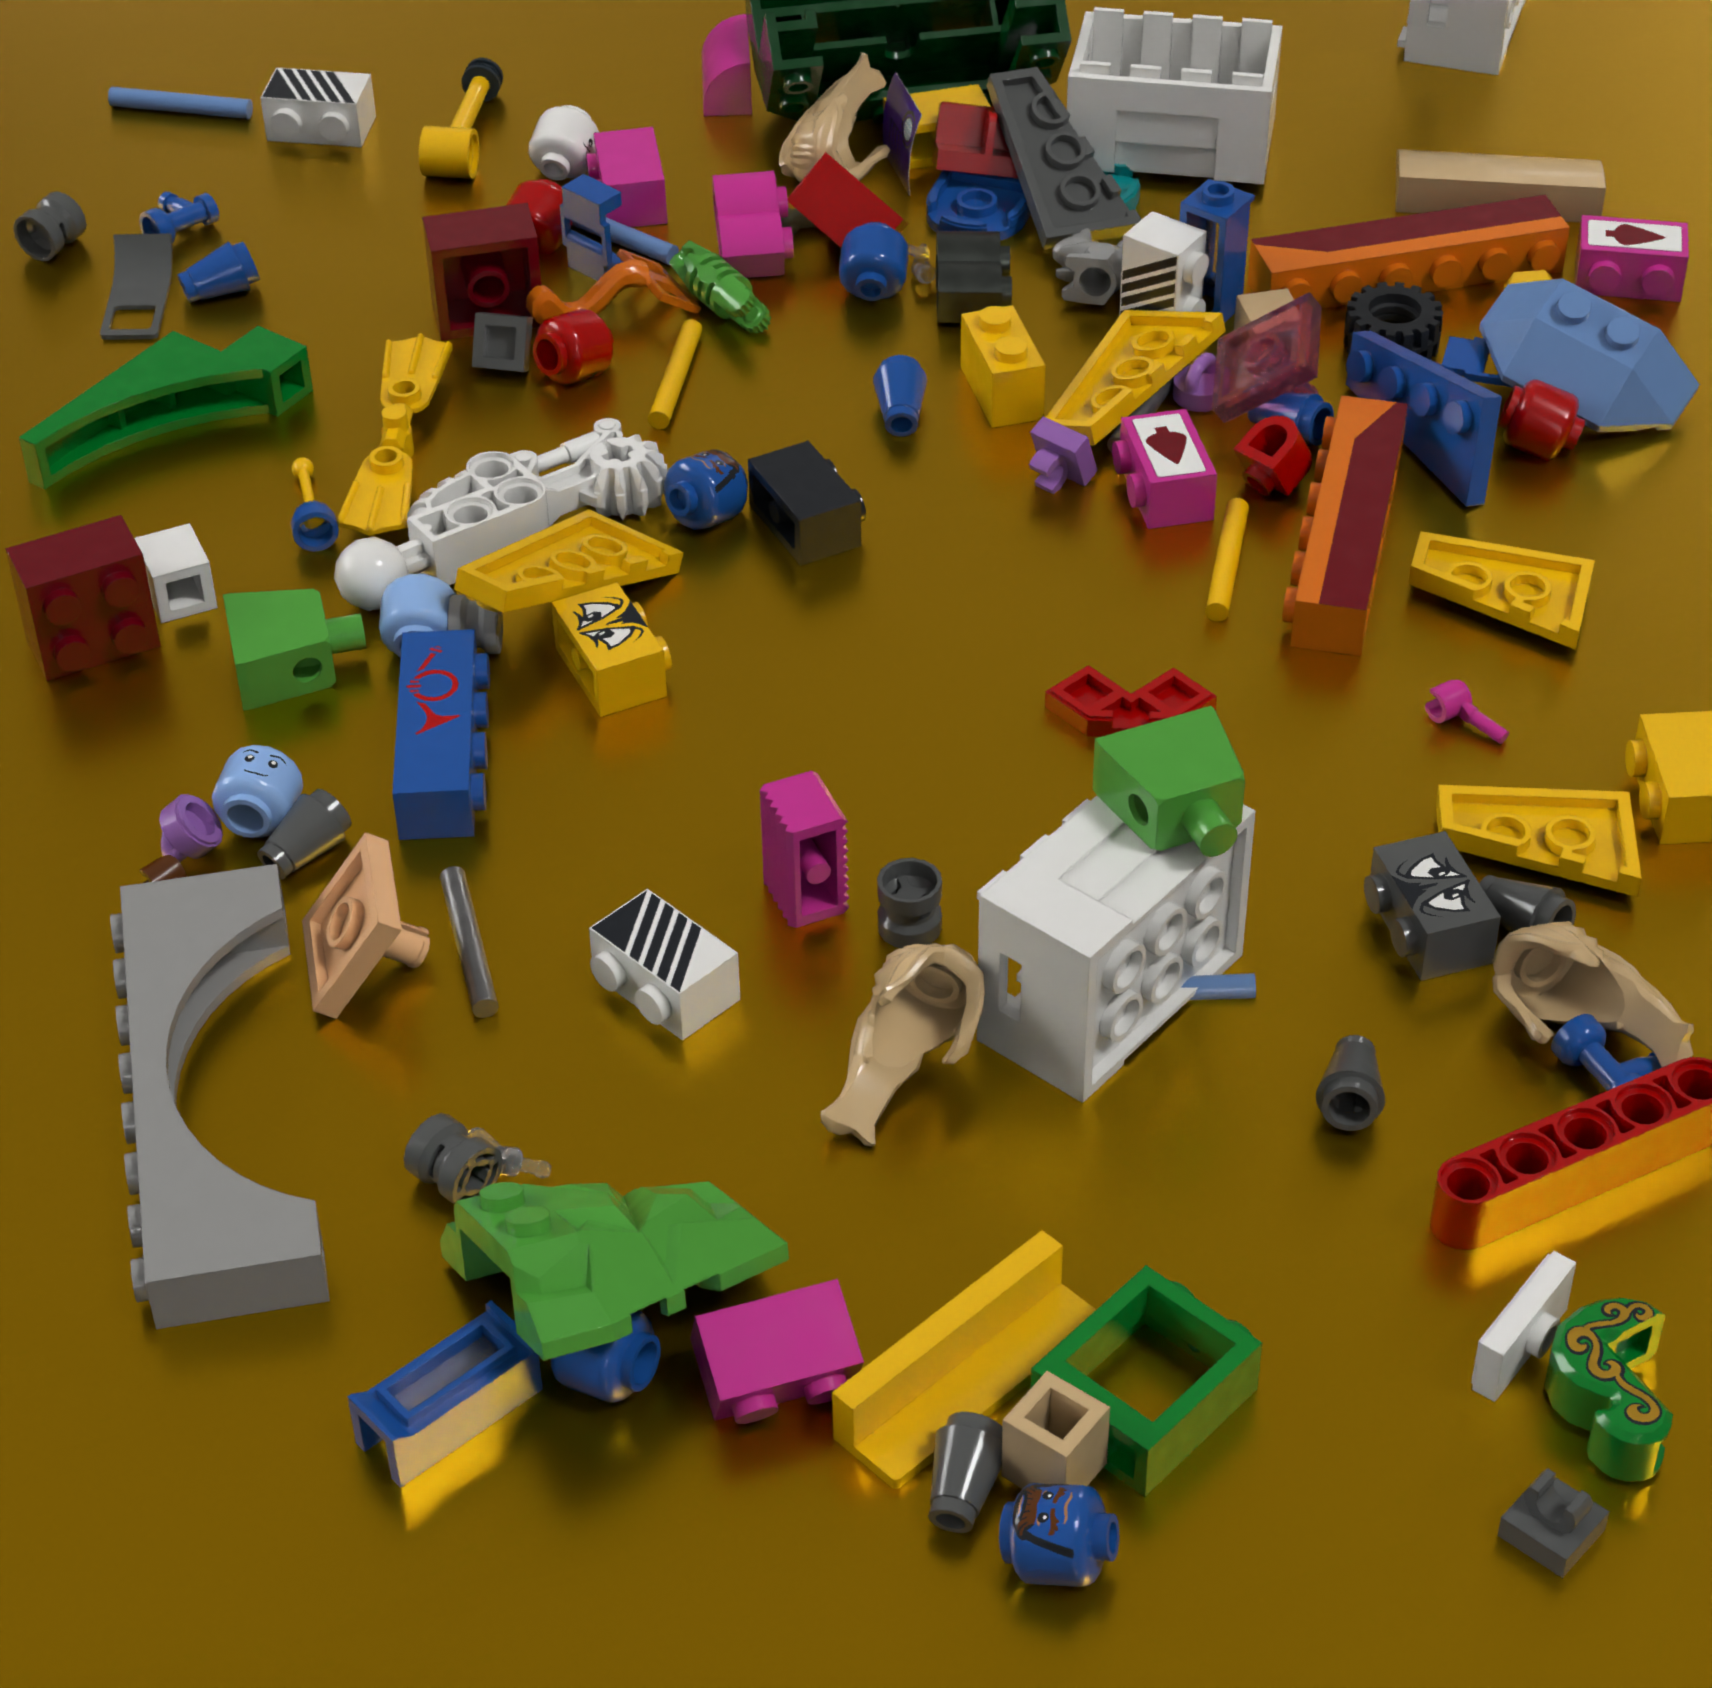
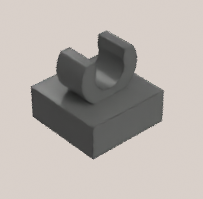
[472,312,533,372]
[1497,1469,1609,1578]

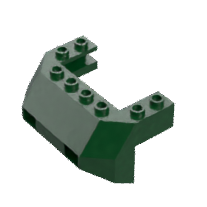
[746,0,1072,124]

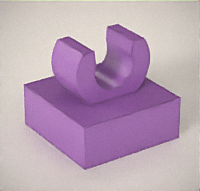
[1029,416,1098,494]

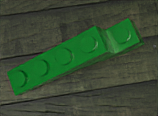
[19,326,313,490]

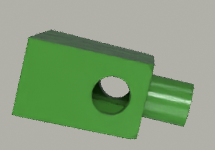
[223,589,367,711]
[1093,706,1245,857]

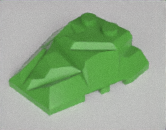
[440,1181,789,1361]

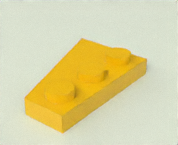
[1409,531,1595,650]
[1436,784,1642,897]

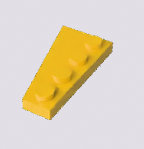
[1046,310,1226,446]
[454,509,684,613]

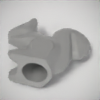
[1052,228,1123,305]

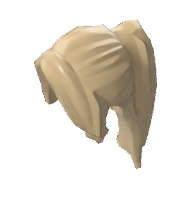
[779,52,891,182]
[1492,921,1694,1067]
[820,943,985,1147]

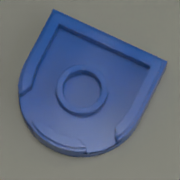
[926,170,1031,241]

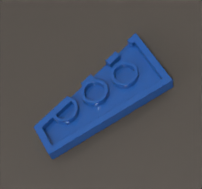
[1346,331,1502,506]

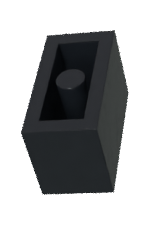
[748,440,866,566]

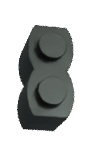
[936,231,1012,323]

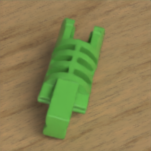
[669,240,771,334]

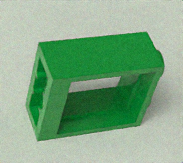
[1030,1265,1262,1497]

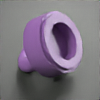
[1172,352,1228,412]
[159,794,223,862]

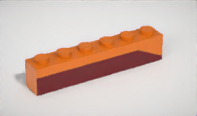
[1248,194,1570,312]
[1282,395,1408,656]

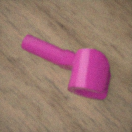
[1425,680,1509,744]

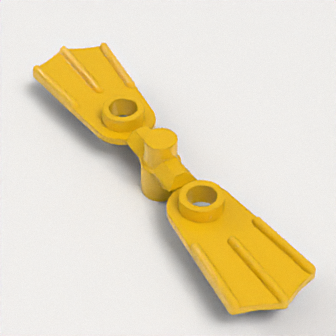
[337,333,453,536]

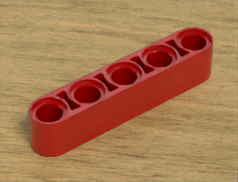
[1430,1057,1712,1250]

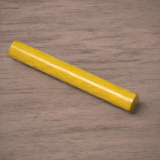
[648,319,702,429]
[1205,498,1249,622]

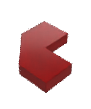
[1045,665,1217,737]

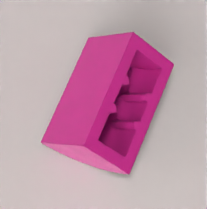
[702,14,752,116]

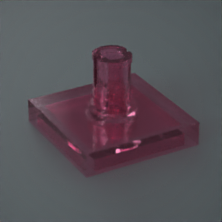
[1212,292,1322,423]

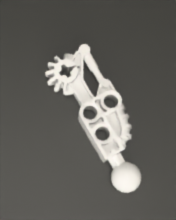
[334,418,667,611]

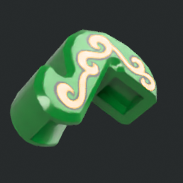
[1544,1297,1673,1482]

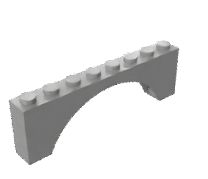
[110,864,330,1329]

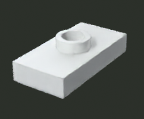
[1471,1251,1577,1402]

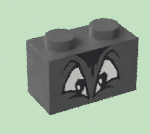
[1364,831,1501,981]

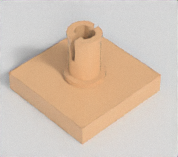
[302,832,430,1019]

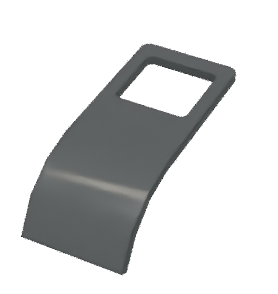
[100,233,173,340]

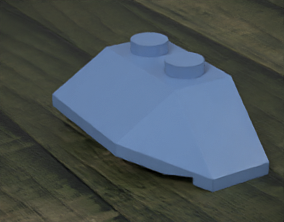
[1479,278,1699,432]

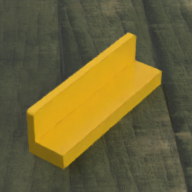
[832,1230,1096,1489]

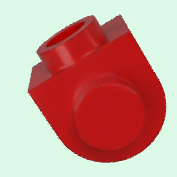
[1233,416,1312,496]

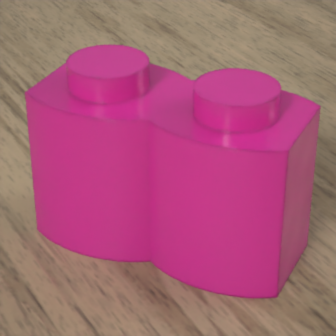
[712,171,794,278]

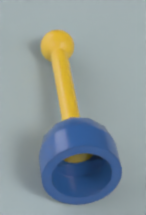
[291,457,339,552]

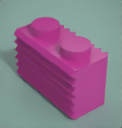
[760,770,849,928]

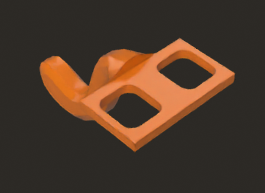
[526,249,702,325]

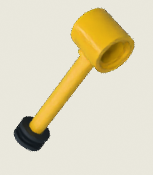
[419,58,503,179]

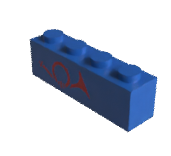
[392,629,490,840]

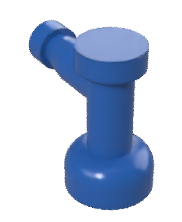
[139,192,219,244]
[1551,1014,1662,1091]

